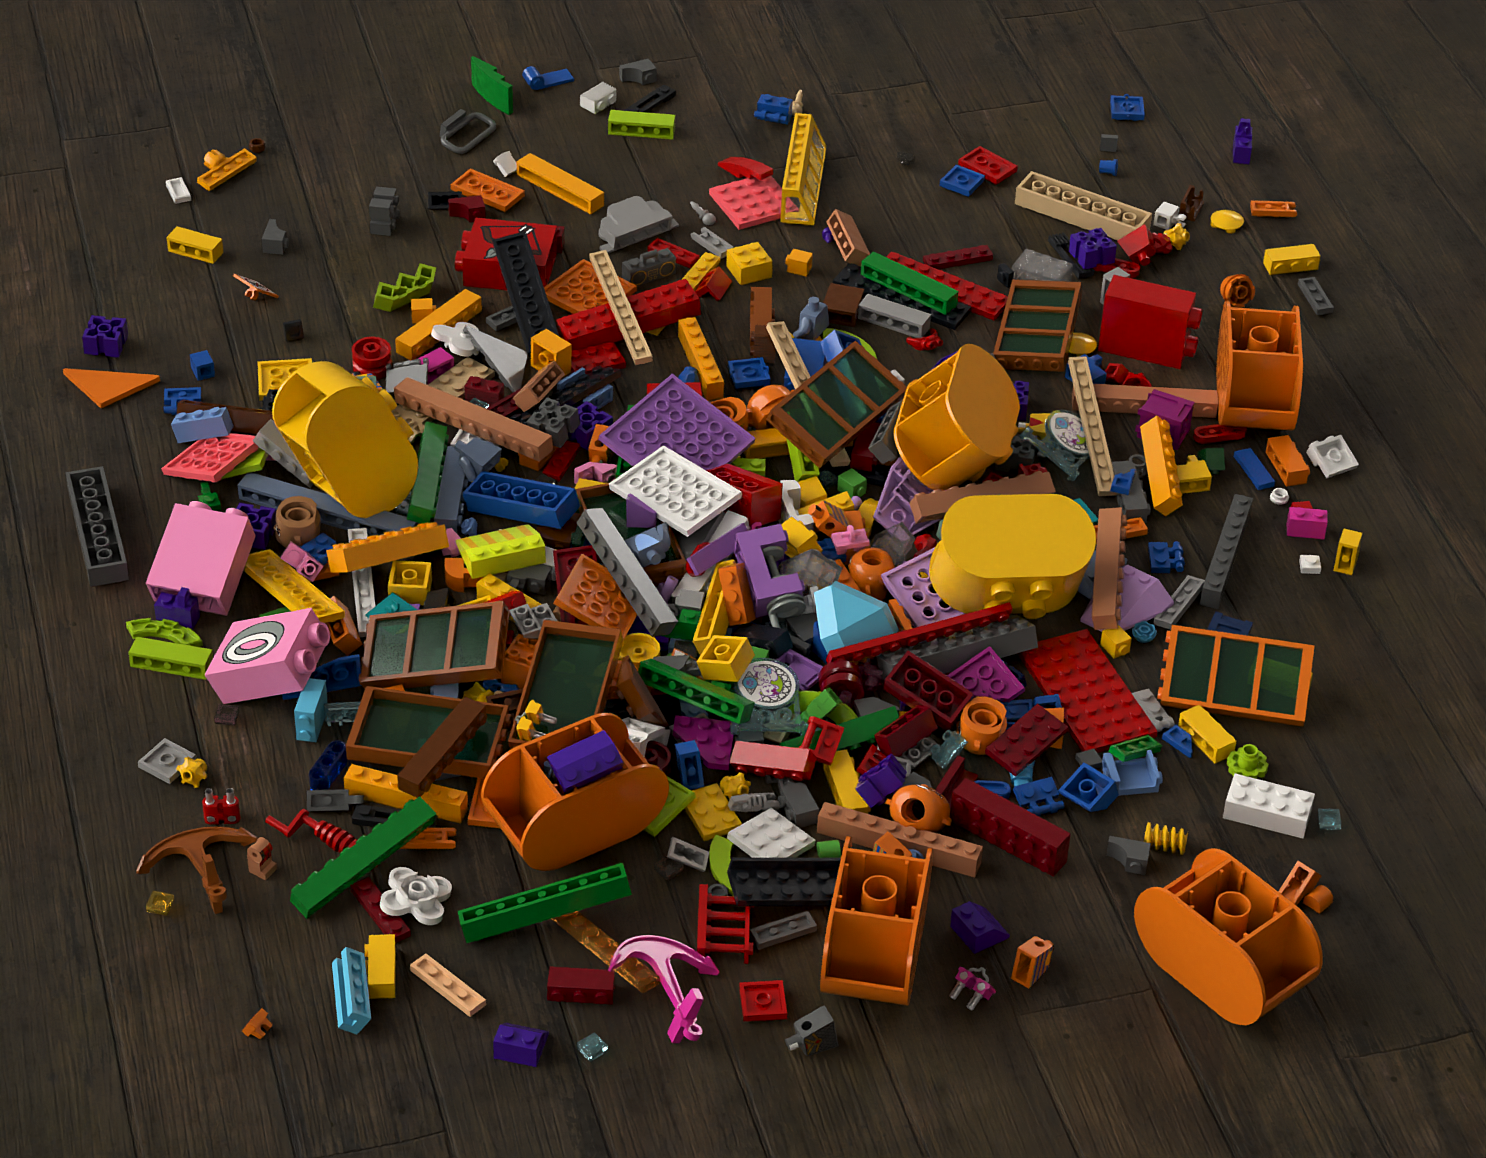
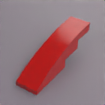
[718,157,773,180]

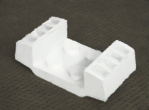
[778,480,814,531]
[623,717,671,757]

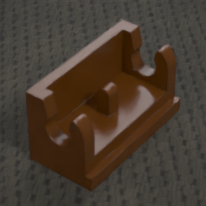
[1179,185,1204,222]

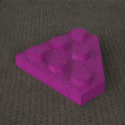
[947,646,1025,702]
[673,715,735,771]

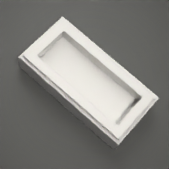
[166,177,191,204]

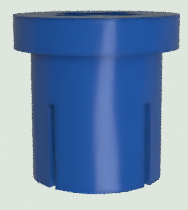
[1099,159,1118,176]

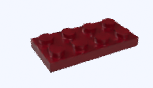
[985,704,1068,777]

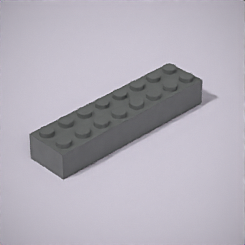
[65,466,129,587]
[877,615,1038,680]

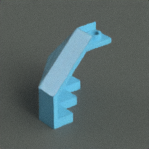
[814,581,899,654]

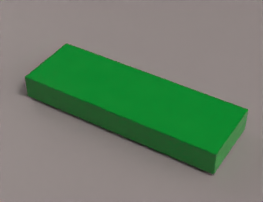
[1108,735,1162,762]

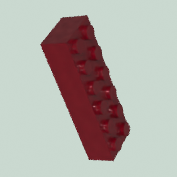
[950,778,1071,877]

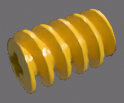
[1144,822,1188,855]

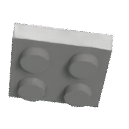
[138,738,196,784]

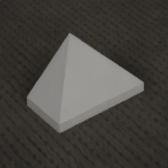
[667,837,709,872]

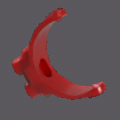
[906,328,943,351]
[1122,372,1151,387]

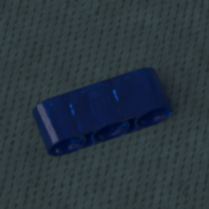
[309,740,348,790]

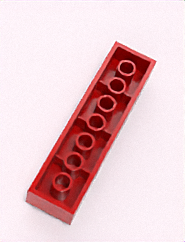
[556,279,701,350]

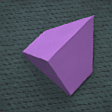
[626,493,656,528]

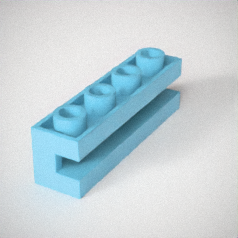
[332,947,371,1035]

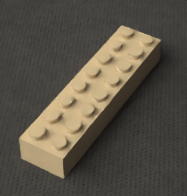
[1015,171,1152,240]

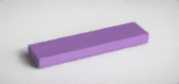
[687,523,748,576]

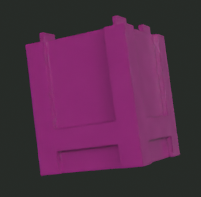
[1135,389,1195,450]

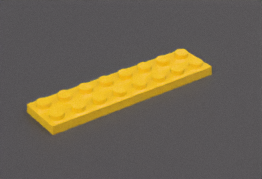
[243,549,345,623]

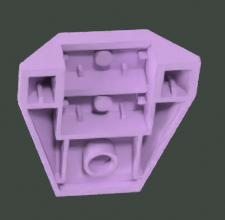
[873,456,941,542]
[1081,565,1174,632]

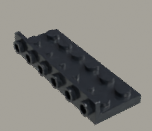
[727,858,841,906]

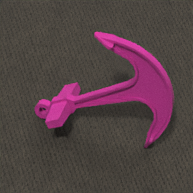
[608,935,719,1043]

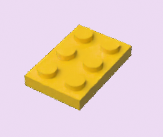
[684,783,742,841]

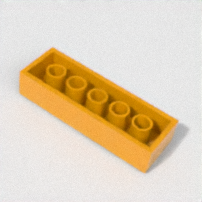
[326,522,449,573]

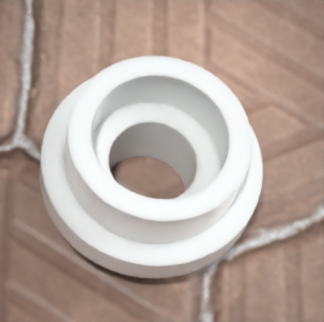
[1270,488,1289,505]

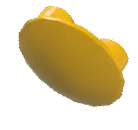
[1211,210,1244,234]
[1062,333,1097,357]

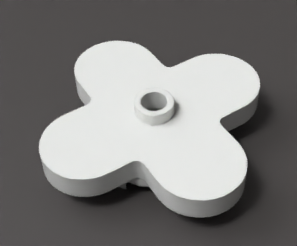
[431,322,481,357]
[380,867,452,925]

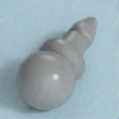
[690,201,716,225]

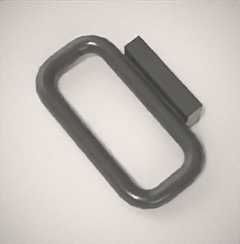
[440,109,496,154]

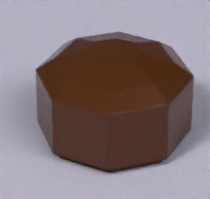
[249,138,266,153]

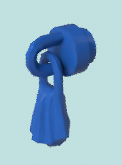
[483,679,520,693]

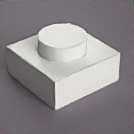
[1299,555,1321,574]

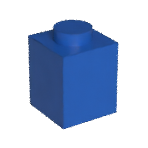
[190,350,215,381]

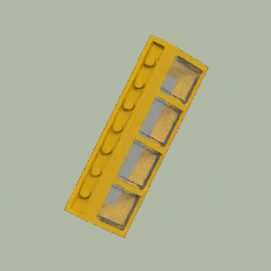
[781,113,827,225]

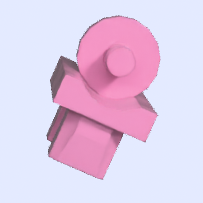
[831,525,870,555]

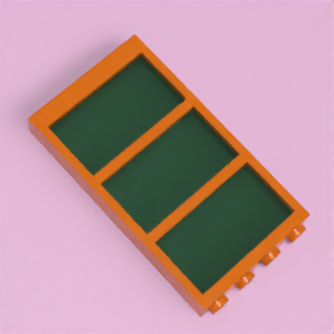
[1157,625,1315,727]

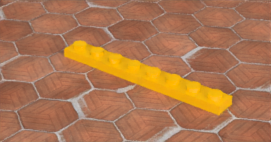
[648,252,721,336]

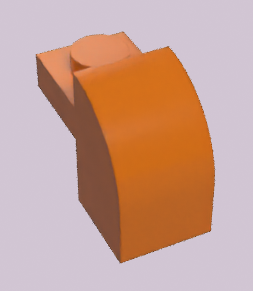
[445,558,483,593]

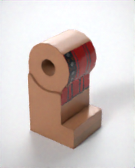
[247,837,277,880]

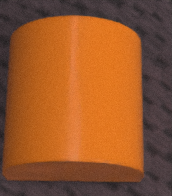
[1303,885,1333,914]

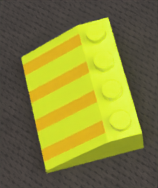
[455,524,546,579]

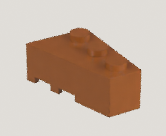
[750,287,775,347]

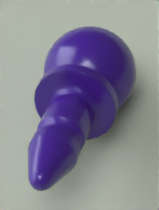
[822,227,834,243]

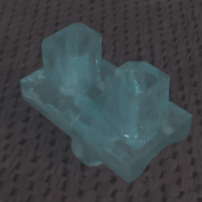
[929,730,968,769]

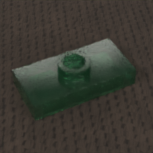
[571,524,586,548]

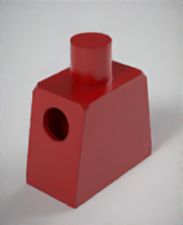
[1117,224,1156,266]

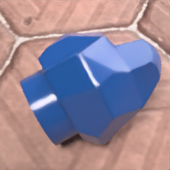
[678,367,699,383]

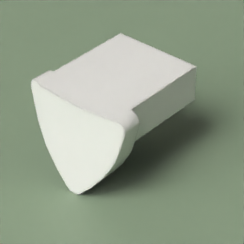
[493,151,517,177]

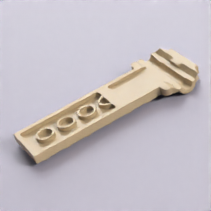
[391,357,495,443]

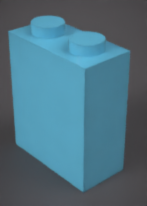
[294,678,328,742]

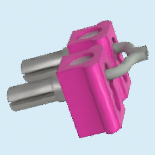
[949,967,996,1010]

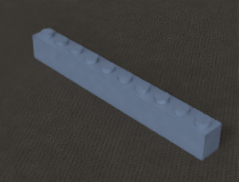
[238,472,418,536]

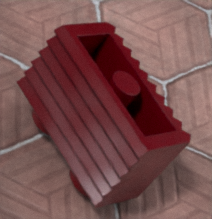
[464,376,504,407]

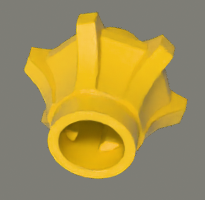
[1163,223,1190,250]
[176,757,207,788]
[720,772,751,800]

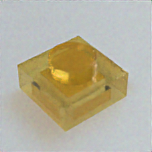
[146,891,174,915]

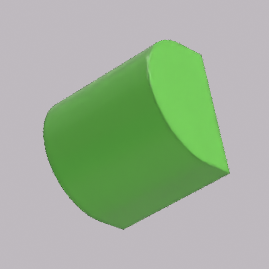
[816,840,841,858]

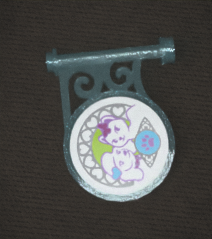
[1019,410,1090,481]
[730,658,808,736]

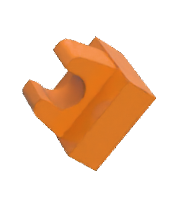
[242,1008,272,1039]

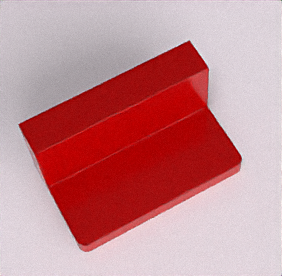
[695,266,732,301]

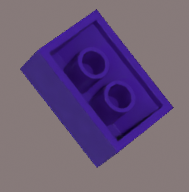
[547,730,623,795]

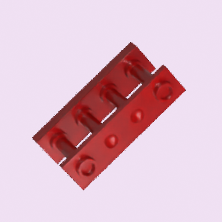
[697,884,754,964]

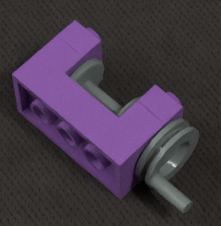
[734,524,806,628]

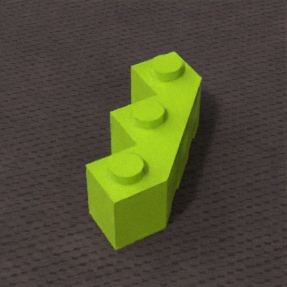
[373,263,436,312]

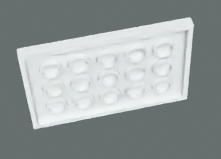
[609,445,742,537]

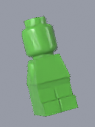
[793,688,842,734]

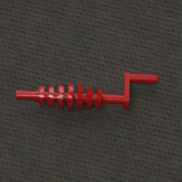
[265,809,378,868]

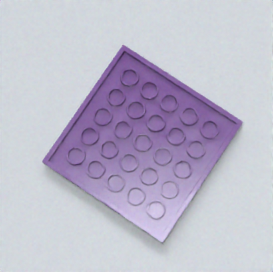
[598,374,756,470]

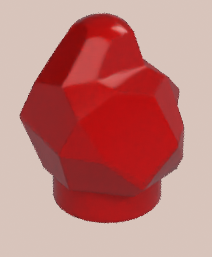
[1153,232,1172,254]
[914,534,937,551]

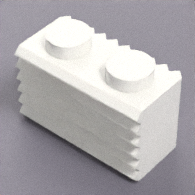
[580,82,617,114]

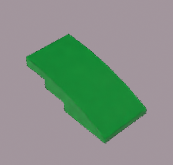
[471,56,513,115]

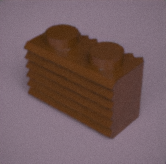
[750,325,776,363]

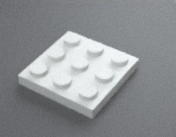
[727,808,816,858]

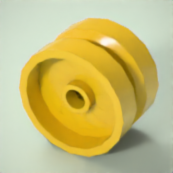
[618,633,660,668]

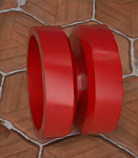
[352,337,392,380]

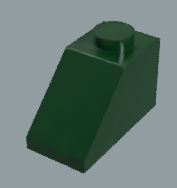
[1197,448,1225,475]

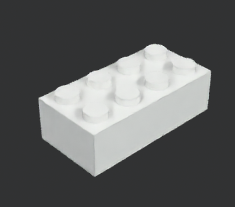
[1223,774,1315,838]

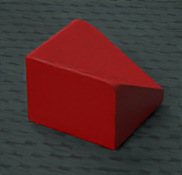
[1105,363,1129,385]

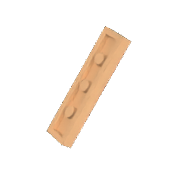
[410,954,486,1017]

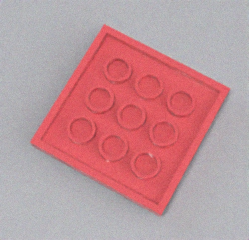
[709,176,799,230]
[161,433,259,482]

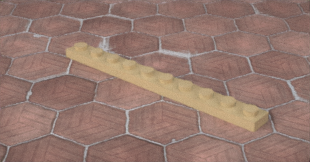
[589,250,653,365]
[766,321,851,467]
[1068,357,1117,496]

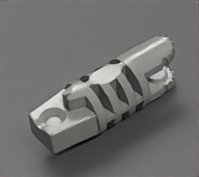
[728,793,781,812]

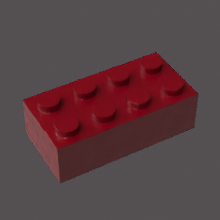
[883,650,974,733]

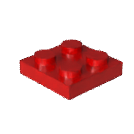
[739,980,787,1022]

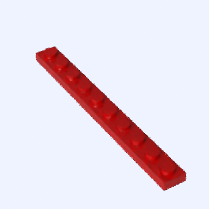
[826,602,1013,664]

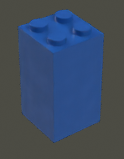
[784,338,827,408]

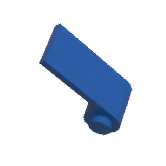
[522,66,574,90]

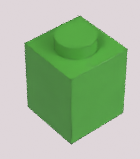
[837,468,867,498]

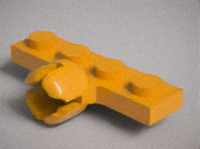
[197,148,257,191]

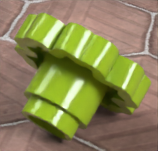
[1227,744,1269,779]

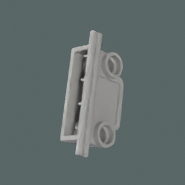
[598,196,679,253]

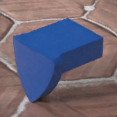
[1032,694,1062,708]

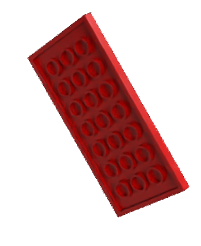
[1017,629,1158,753]

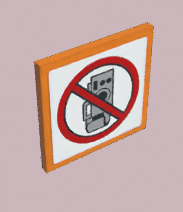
[234,274,279,300]

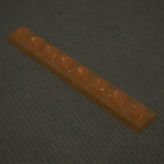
[551,911,660,993]

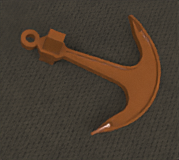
[136,827,257,914]

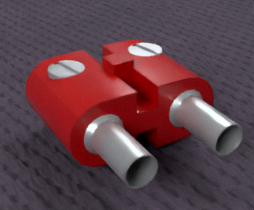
[202,788,241,824]

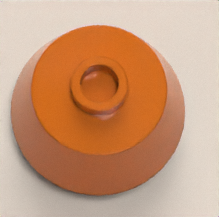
[1220,274,1255,308]

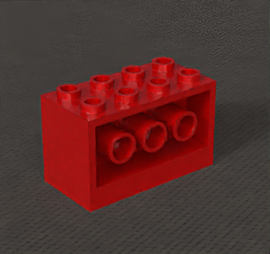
[706,464,783,527]

